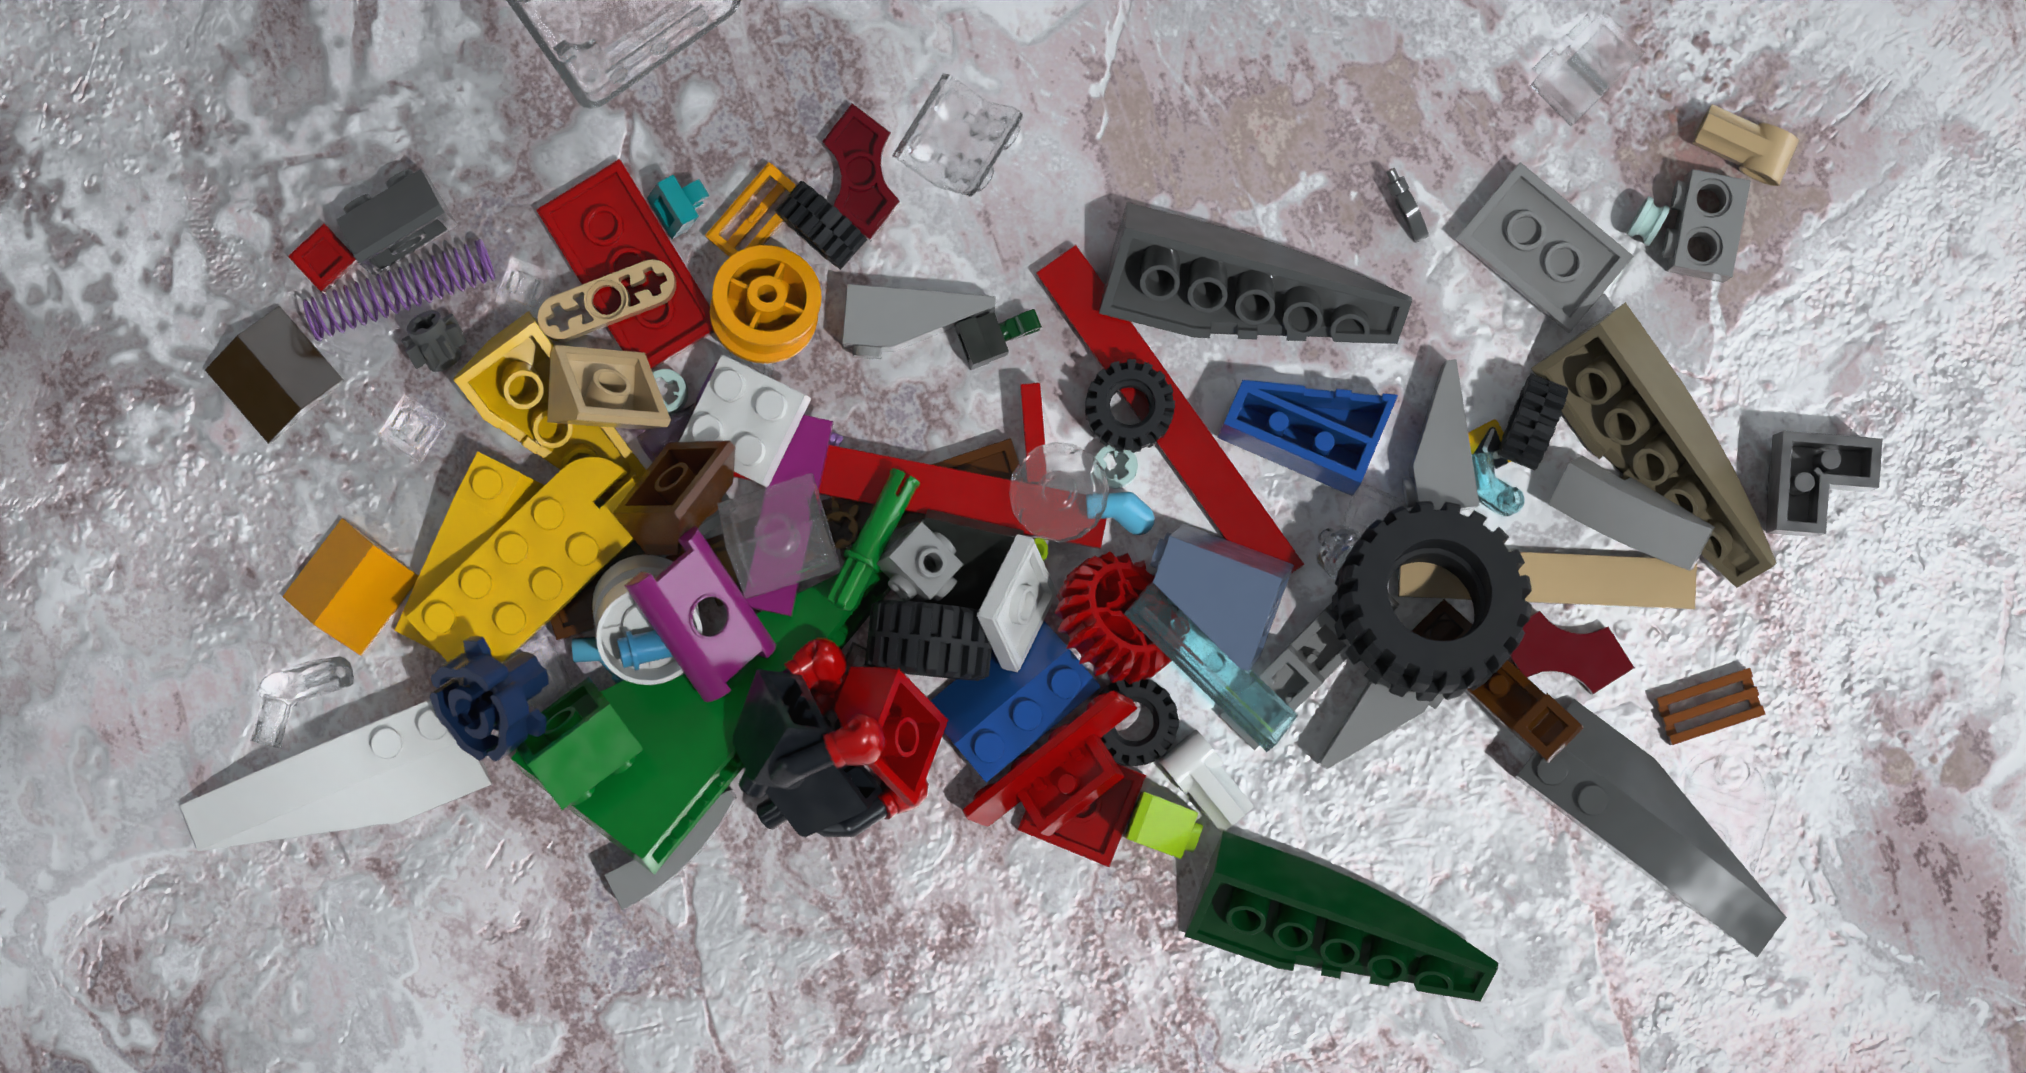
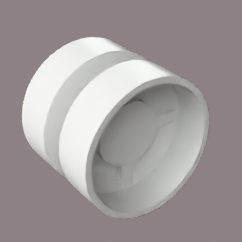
[592,555,703,685]

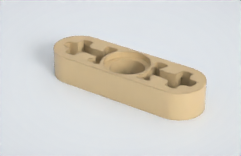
[538,259,676,342]

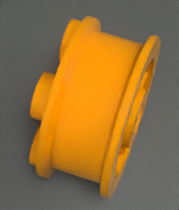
[710,245,822,364]

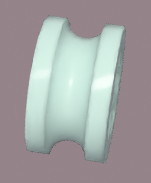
[1627,196,1670,246]
[652,369,688,415]
[1093,445,1138,489]

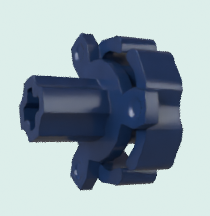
[430,636,549,762]

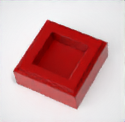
[288,223,358,293]

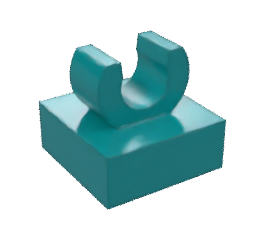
[647,175,710,239]

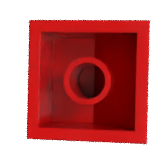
[834,666,948,806]

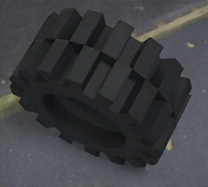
[775,181,867,270]
[1085,359,1175,453]
[1498,373,1569,470]
[1098,679,1179,766]

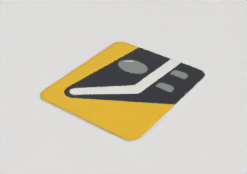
[1468,419,1511,475]

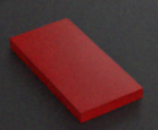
[536,159,714,370]

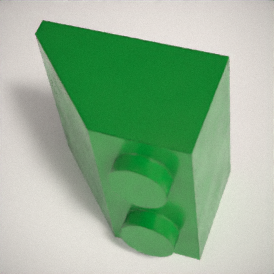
[517,677,644,810]

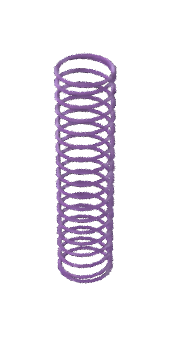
[303,239,495,342]

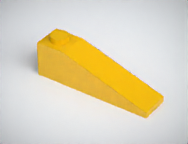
[453,311,646,502]
[394,451,544,653]

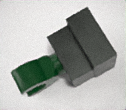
[955,309,1042,370]

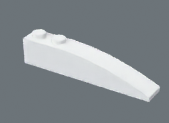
[180,700,493,851]

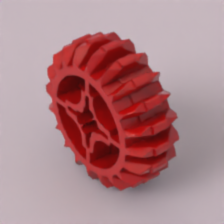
[1054,551,1185,685]

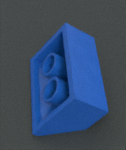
[931,621,1101,783]

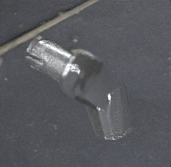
[250,656,354,748]

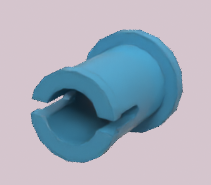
[617,630,673,670]

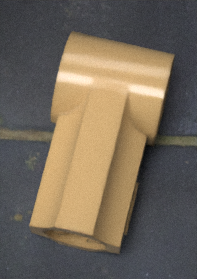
[1692,104,1799,186]

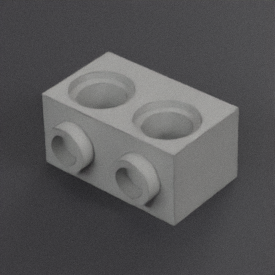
[1662,169,1751,283]

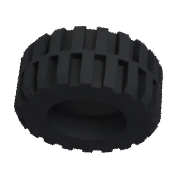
[1332,501,1532,701]

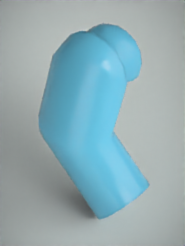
[1087,492,1155,535]

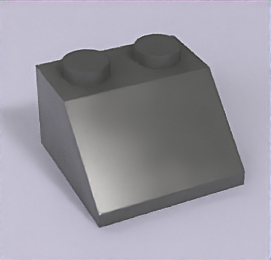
[336,169,458,276]

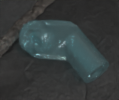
[1472,452,1525,516]

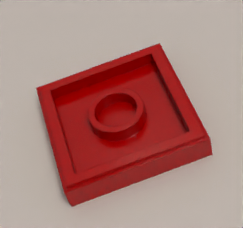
[1018,764,1146,867]

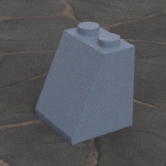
[1150,523,1294,672]

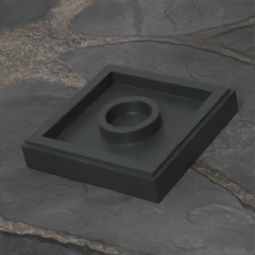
[923,509,1024,610]

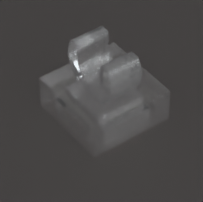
[494,257,559,320]
[378,394,448,463]

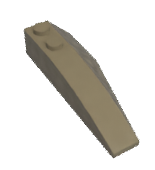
[1531,302,1777,588]

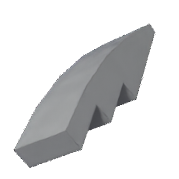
[1219,593,1400,751]

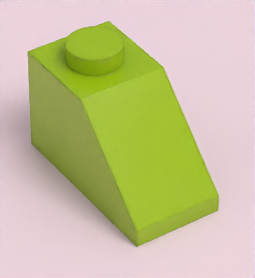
[1124,791,1203,859]

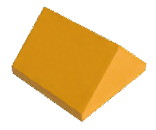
[282,518,419,656]

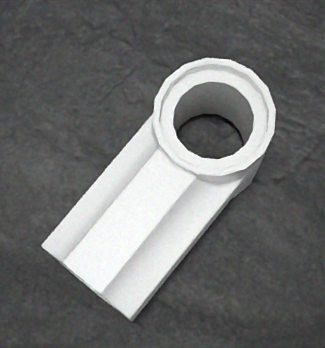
[1158,730,1254,833]

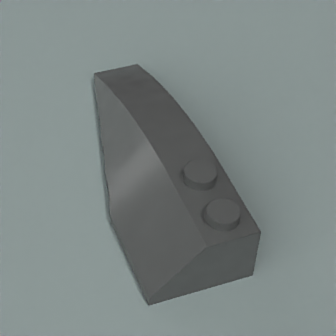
[1099,202,1412,344]
[1515,699,1787,958]

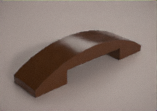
[1412,599,1584,763]

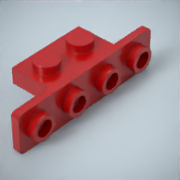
[962,691,1137,836]

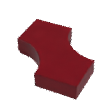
[822,103,900,242]
[1509,611,1635,695]

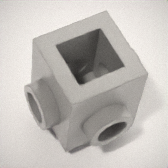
[877,522,963,602]

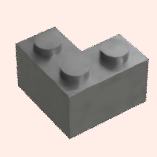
[1766,431,1883,537]

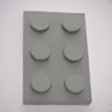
[1456,162,1634,333]

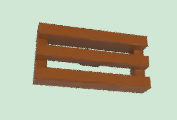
[1654,668,1766,746]

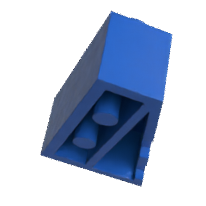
[1217,380,1398,496]

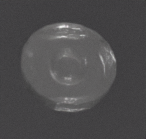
[1009,442,1109,542]

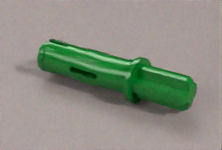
[827,468,920,612]

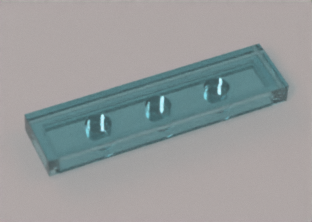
[1124,581,1298,752]

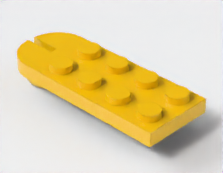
[406,457,636,679]

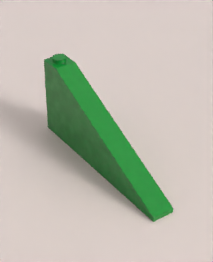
[511,550,891,875]

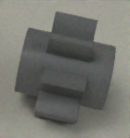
[401,310,467,372]

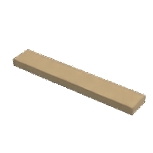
[1398,552,1697,610]

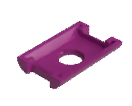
[624,525,776,702]

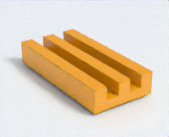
[705,162,797,257]

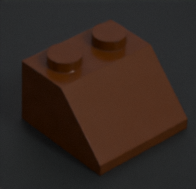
[613,440,736,555]

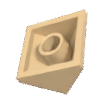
[547,345,671,430]

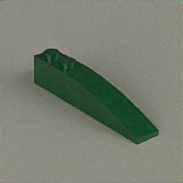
[1184,831,1499,1002]

